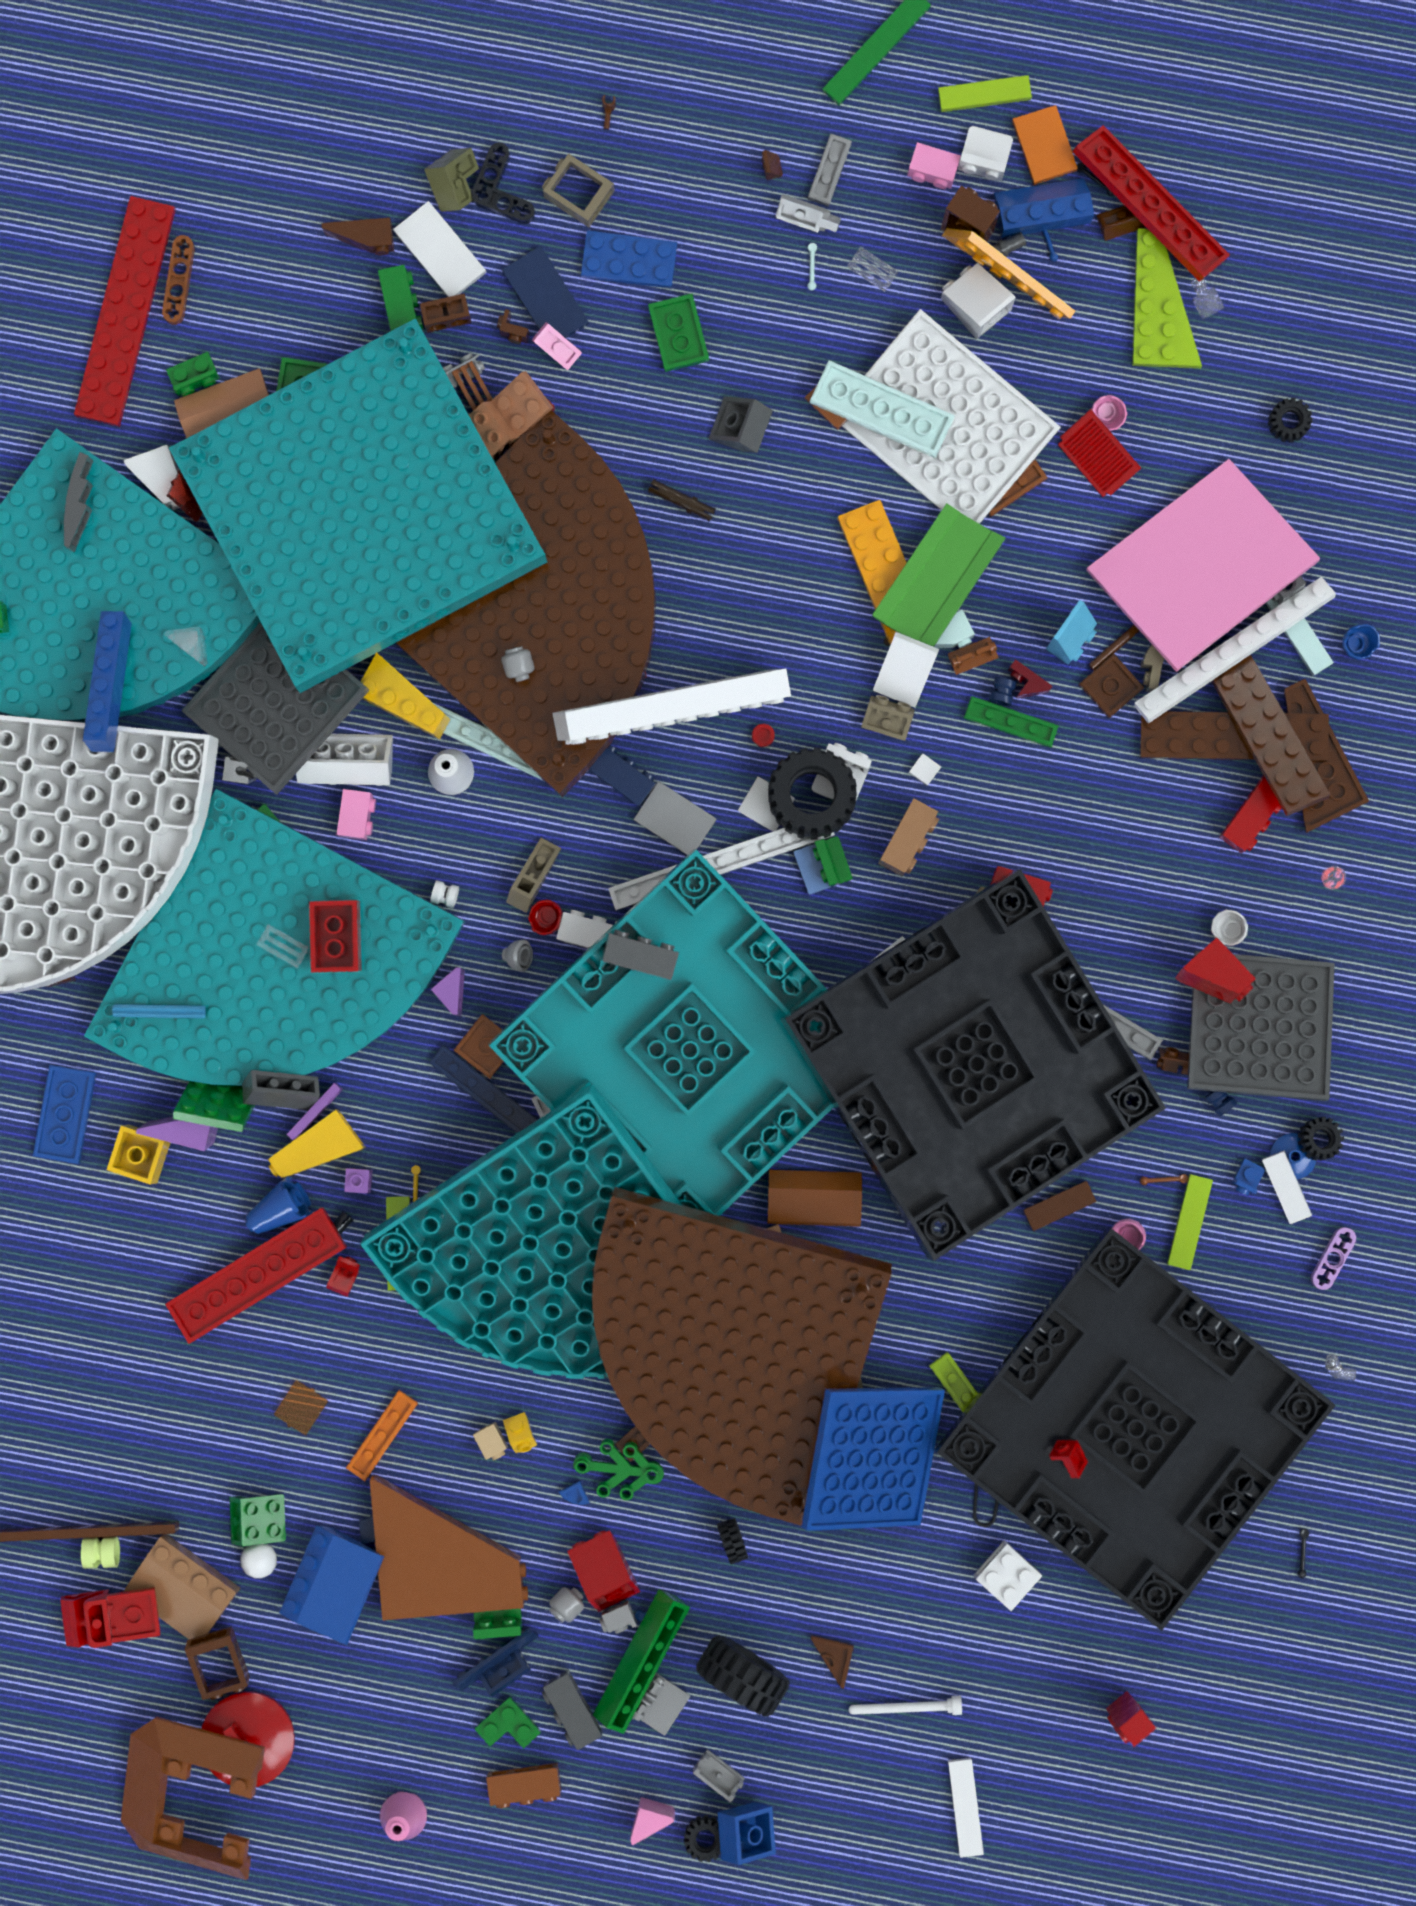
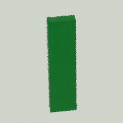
[963,696,1059,748]

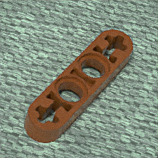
[162,235,195,325]

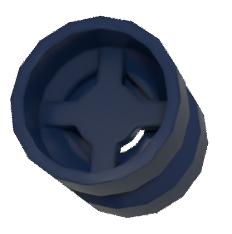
[989,677,1017,706]
[1204,1091,1237,1117]

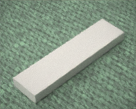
[948,1758,984,1857]

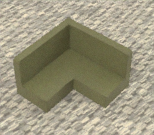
[424,147,479,212]

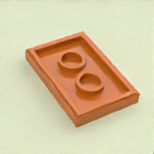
[1012,105,1078,185]

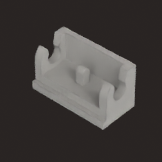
[222,755,257,784]
[693,1749,745,1803]

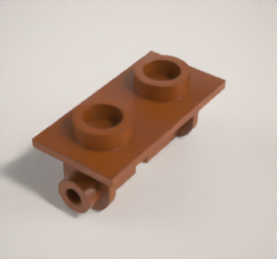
[947,637,999,675]

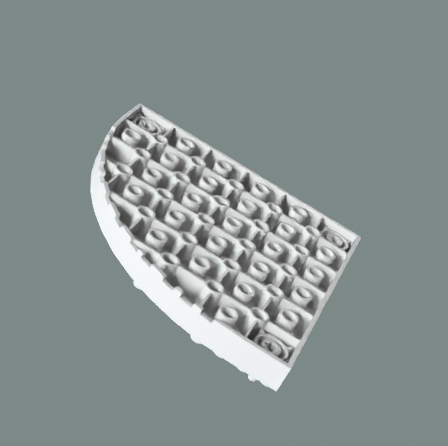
[0,715,219,994]

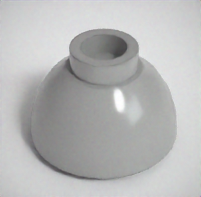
[502,940,533,972]

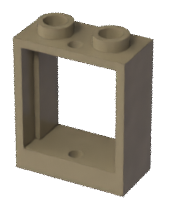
[542,153,615,228]

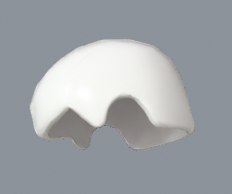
[1211,910,1248,946]
[240,1544,277,1578]

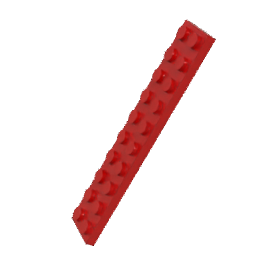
[74,196,176,427]

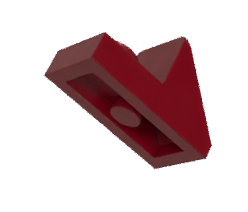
[1008,659,1053,698]

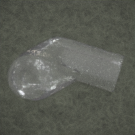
[1325,1354,1356,1380]

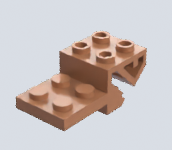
[469,371,553,461]

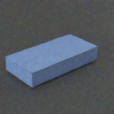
[793,844,831,895]

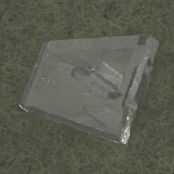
[164,627,207,667]

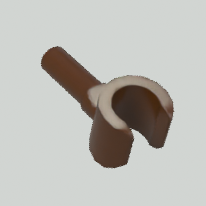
[602,95,616,130]

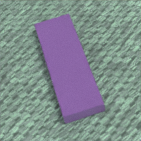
[286,1083,343,1140]

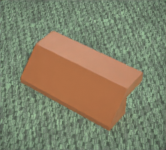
[174,368,269,438]

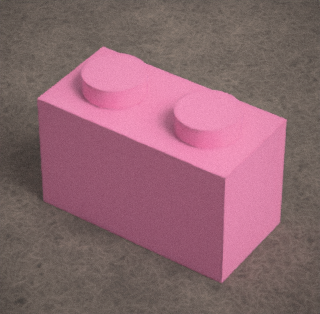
[908,143,961,189]
[337,789,376,841]

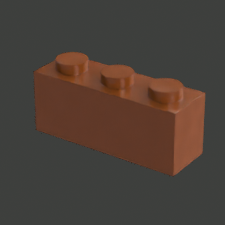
[486,1763,562,1808]

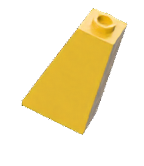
[268,1110,366,1178]

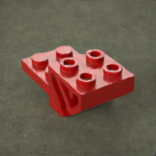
[60,1587,161,1648]

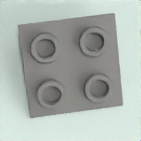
[633,1673,690,1736]

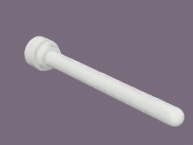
[849,1695,962,1715]

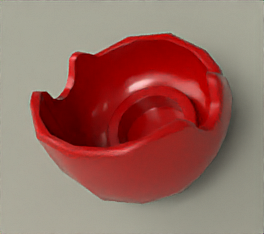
[528,899,563,935]

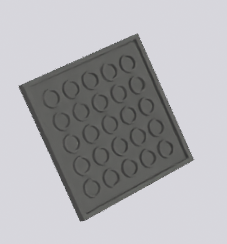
[181,621,370,795]
[1187,951,1335,1101]

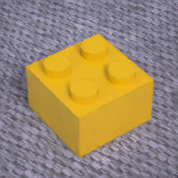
[107,1124,171,1185]

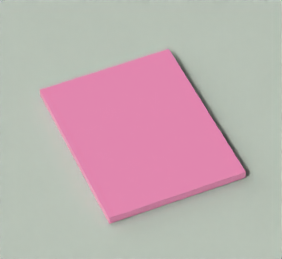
[1087,459,1320,672]

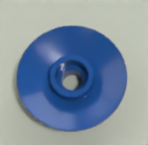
[1270,1133,1316,1179]

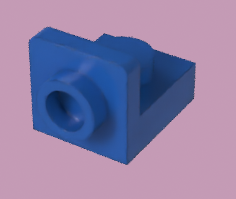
[1231,1158,1266,1196]

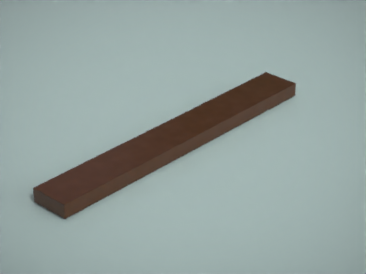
[0,1521,179,1542]

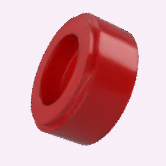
[752,724,775,748]

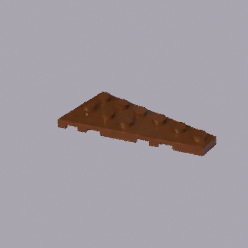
[1283,679,1369,834]

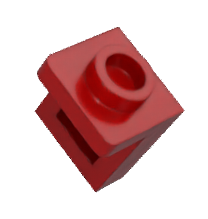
[326,1256,360,1297]

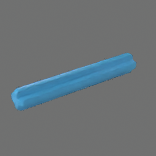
[112,1004,206,1018]

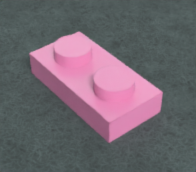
[532,322,582,370]

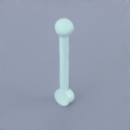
[807,243,817,290]

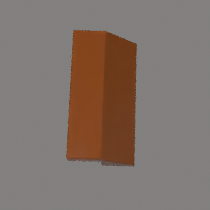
[767,1170,862,1227]

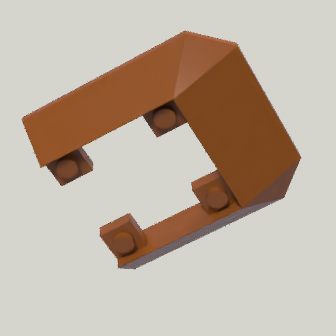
[121,1717,265,1880]

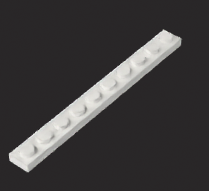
[1134,577,1336,724]
[608,828,835,911]

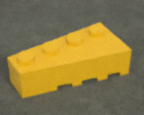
[360,653,451,740]

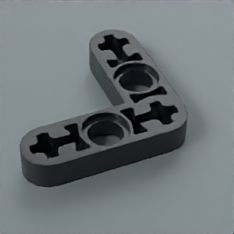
[472,142,535,224]

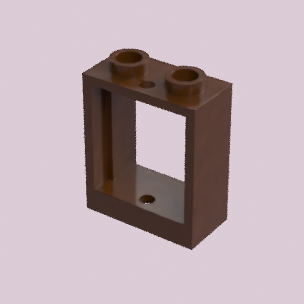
[185,1626,250,1700]

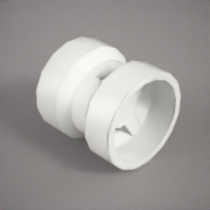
[430,880,459,908]

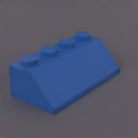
[993,178,1094,238]

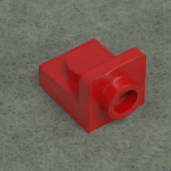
[1049,1440,1088,1478]

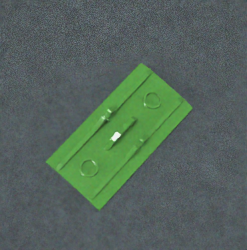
[872,503,1006,647]

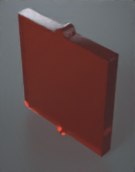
[166,470,203,522]

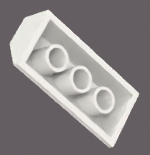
[296,734,393,786]

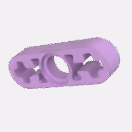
[1311,1227,1356,1290]

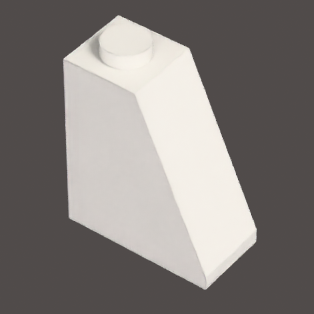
[124,445,189,509]

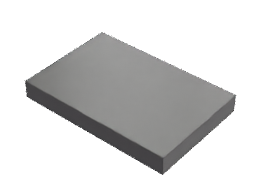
[634,781,717,855]

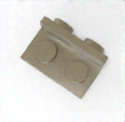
[861,695,915,741]

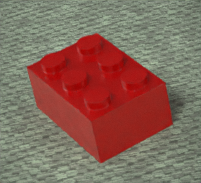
[309,900,362,972]

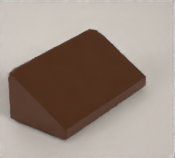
[1096,206,1146,241]

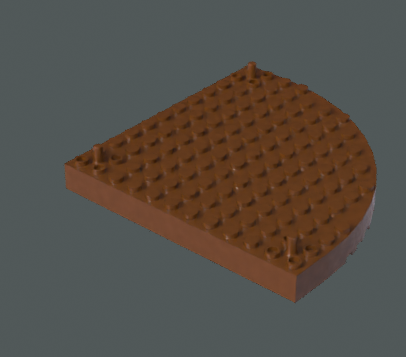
[395,410,656,798]
[592,1187,892,1526]

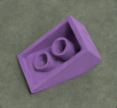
[136,1116,218,1151]

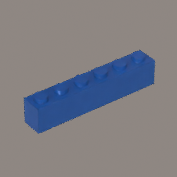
[83,611,132,752]

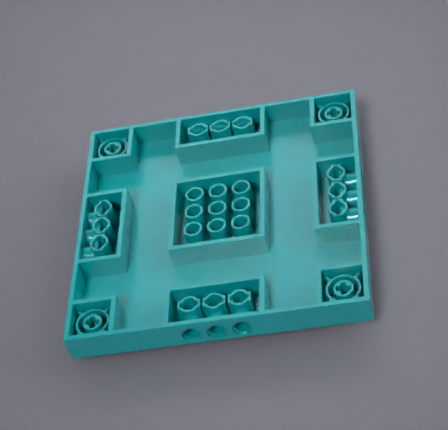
[169,318,547,693]
[488,849,834,1216]

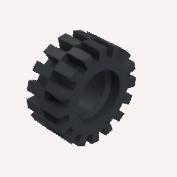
[1268,398,1313,443]
[1298,1117,1344,1161]
[717,1518,748,1564]
[684,1815,721,1862]

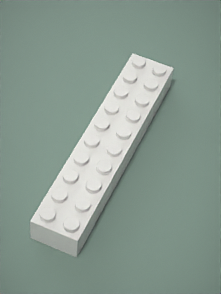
[553,669,791,744]

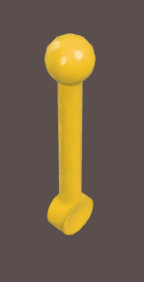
[411,1165,421,1202]

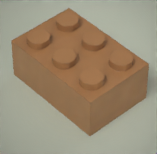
[878,799,939,877]

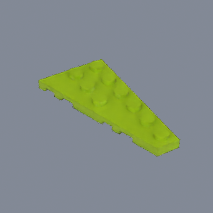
[1132,228,1202,369]

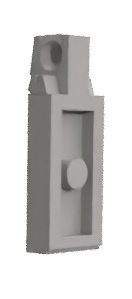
[775,194,841,233]

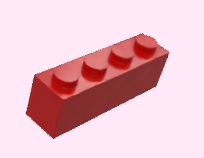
[1219,775,1282,853]
[1106,1691,1156,1747]

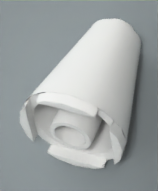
[428,749,474,795]

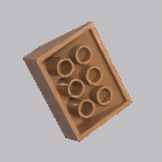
[123,1534,241,1639]

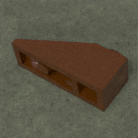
[321,218,395,256]

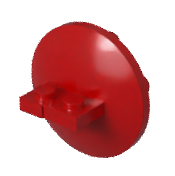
[201,1691,295,1787]

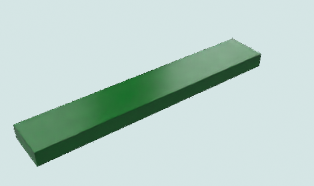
[823,0,931,106]

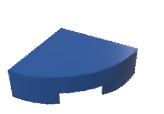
[559,1481,590,1505]

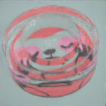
[1321,866,1346,890]

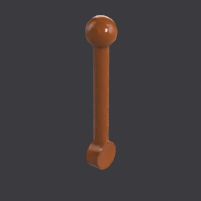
[1140,1174,1188,1185]

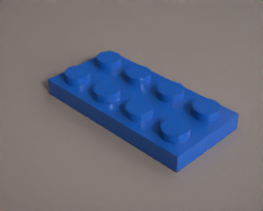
[581,230,678,289]

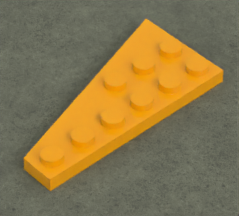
[942,228,1075,319]

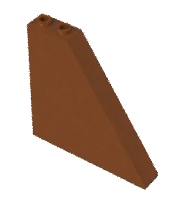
[370,1475,528,1621]

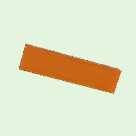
[346,1389,419,1481]

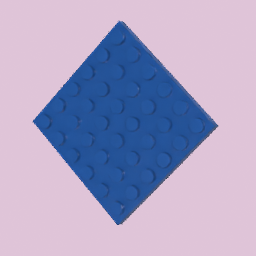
[801,1387,945,1531]

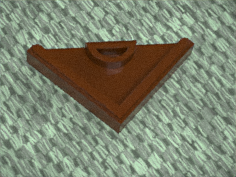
[811,1634,854,1689]

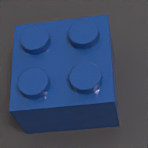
[717,1802,776,1865]

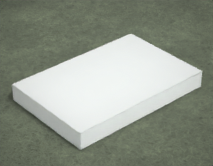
[873,632,939,707]

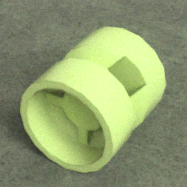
[81,1536,120,1569]

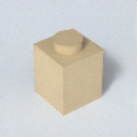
[473,1422,508,1461]

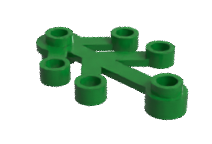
[573,1439,664,1501]

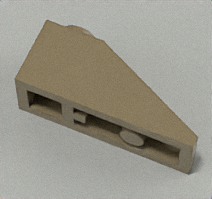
[506,838,561,913]

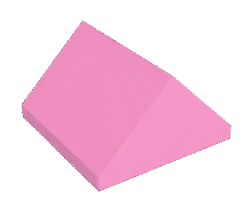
[630,1797,675,1845]

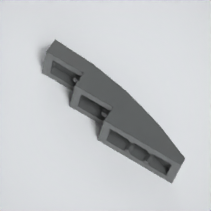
[64,452,93,552]

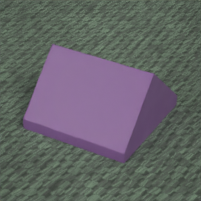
[431,968,465,1016]

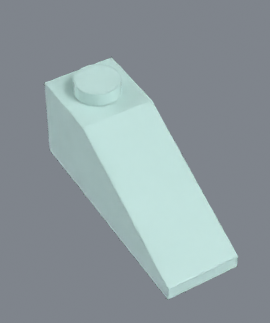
[934,609,975,648]

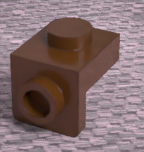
[497,309,530,344]

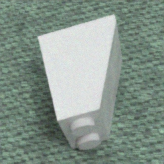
[941,263,1016,340]

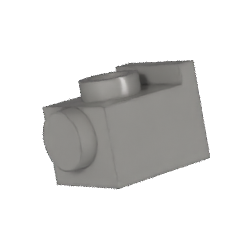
[599,1601,637,1634]

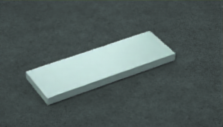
[810,360,955,459]

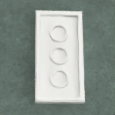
[393,201,487,297]

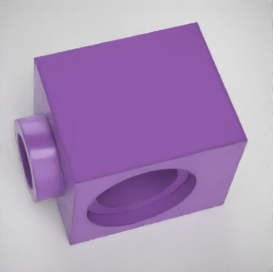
[344,1168,373,1193]

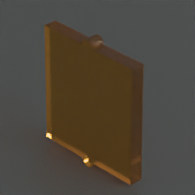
[274,1380,328,1436]

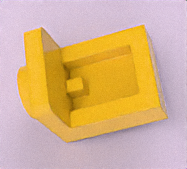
[503,1412,537,1453]

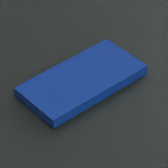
[33,1065,97,1164]

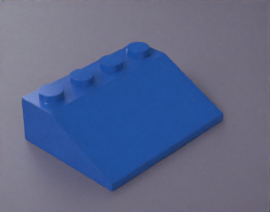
[279,1525,384,1645]

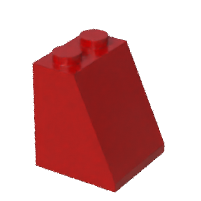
[1175,938,1256,1004]
[567,1530,641,1612]

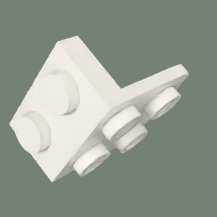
[958,126,1013,181]
[812,743,872,800]

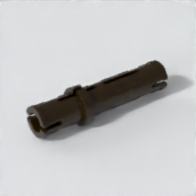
[648,479,716,522]

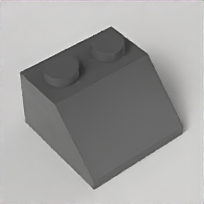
[709,396,773,453]

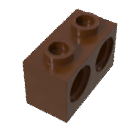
[420,293,472,333]

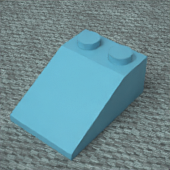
[1046,600,1097,665]

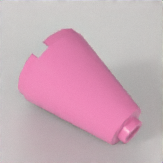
[380,1792,427,1841]

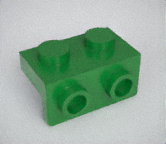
[812,836,853,887]

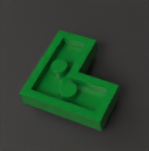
[475,1696,541,1749]

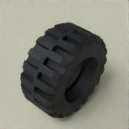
[768,747,857,840]
[696,1635,789,1717]

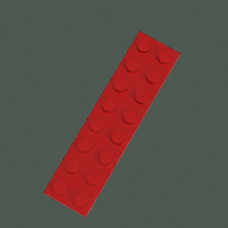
[1072,125,1230,282]
[165,1207,347,1344]

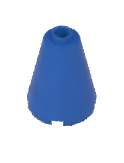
[245,1176,313,1234]

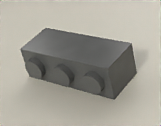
[601,930,679,980]
[242,1070,320,1110]
[542,1669,603,1750]

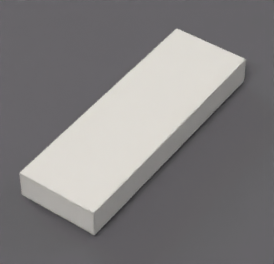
[1262,1151,1312,1224]

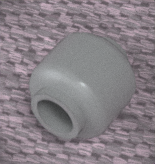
[501,646,535,682]
[549,1587,584,1623]

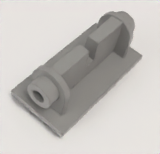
[443,353,485,388]

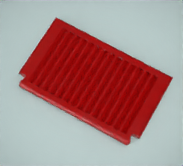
[1058,409,1141,497]

